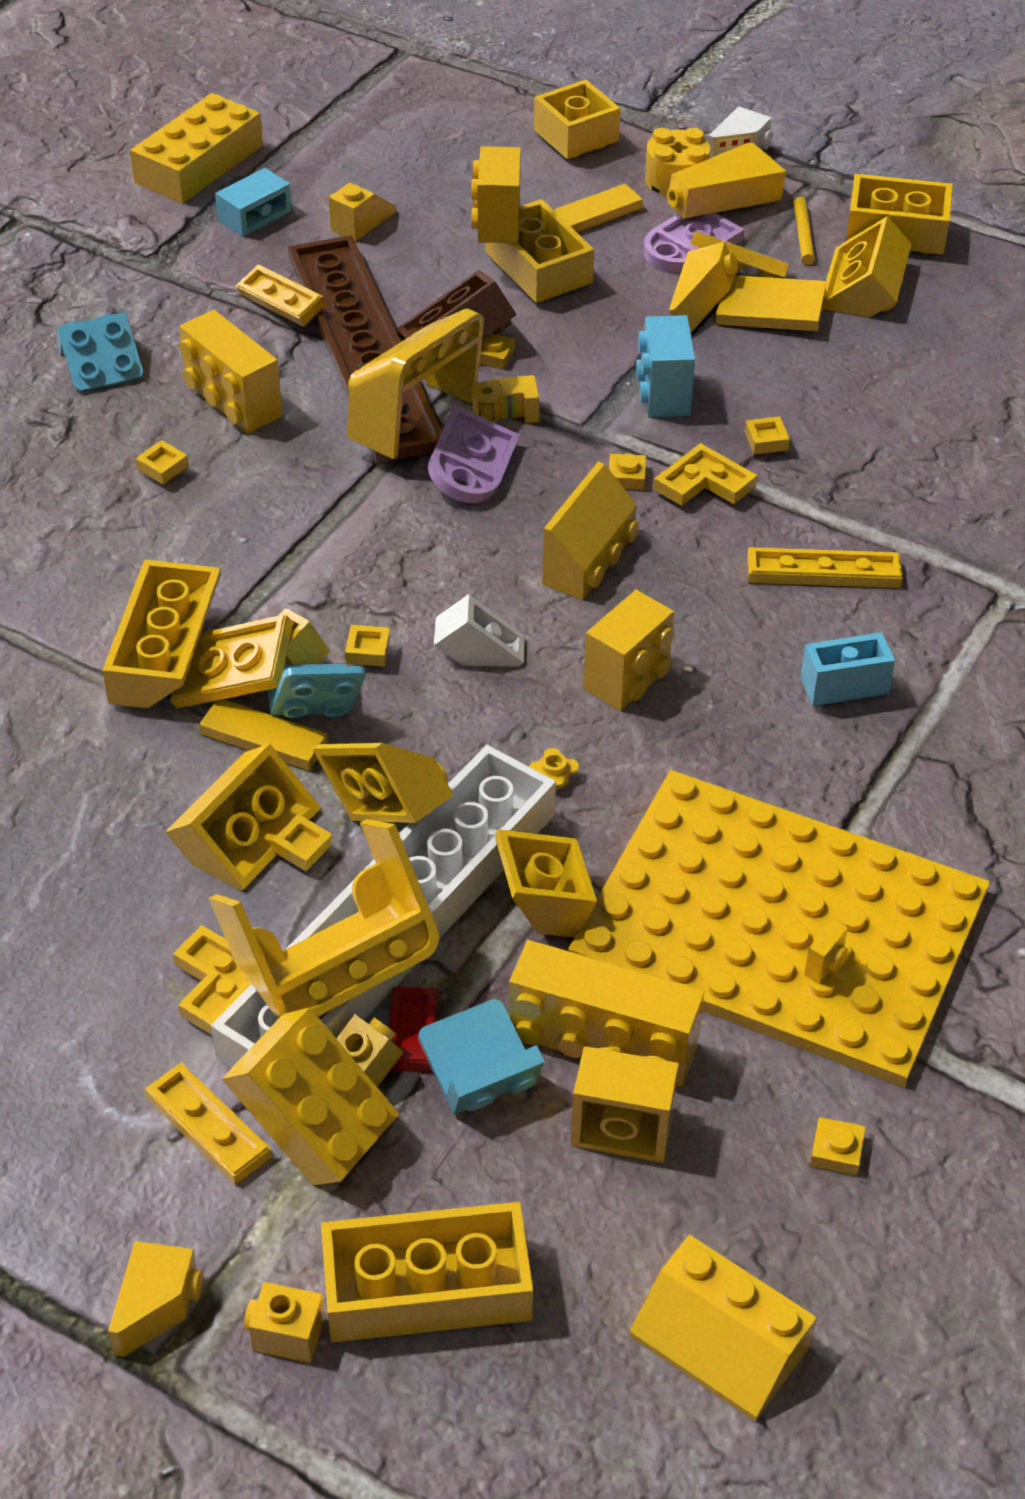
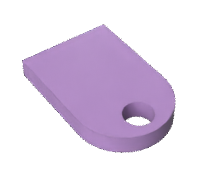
[644,213,745,273]
[428,404,520,503]

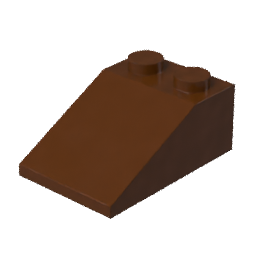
[396,270,517,339]

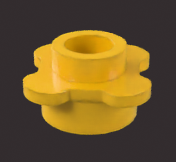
[529,748,579,790]

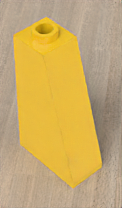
[667,142,787,219]

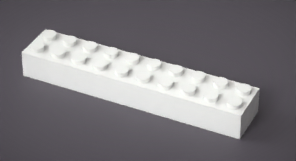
[211,745,556,1068]

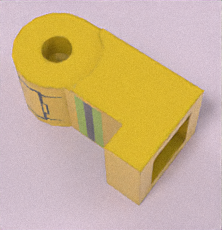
[472,375,540,423]

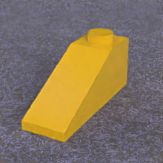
[669,242,738,333]

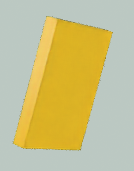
[716,275,827,331]
[170,614,293,709]

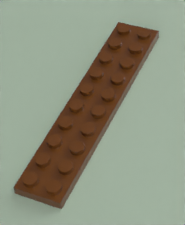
[288,235,442,464]

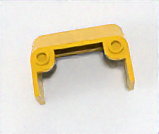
[347,309,484,459]
[208,819,439,1018]

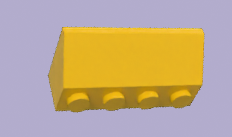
[102,559,221,709]

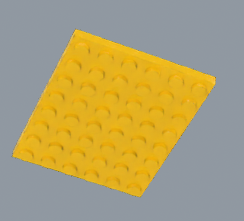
[568,769,990,1088]

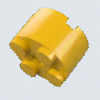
[645,128,710,197]

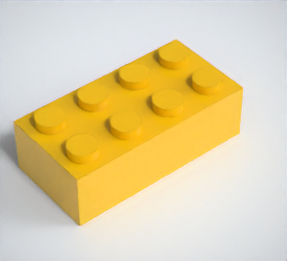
[130,93,263,204]
[508,940,705,1087]
[321,1202,533,1343]

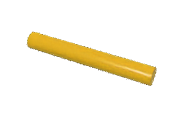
[794,197,815,265]

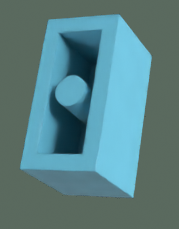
[215,168,292,237]
[800,632,895,706]

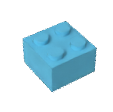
[636,315,695,417]

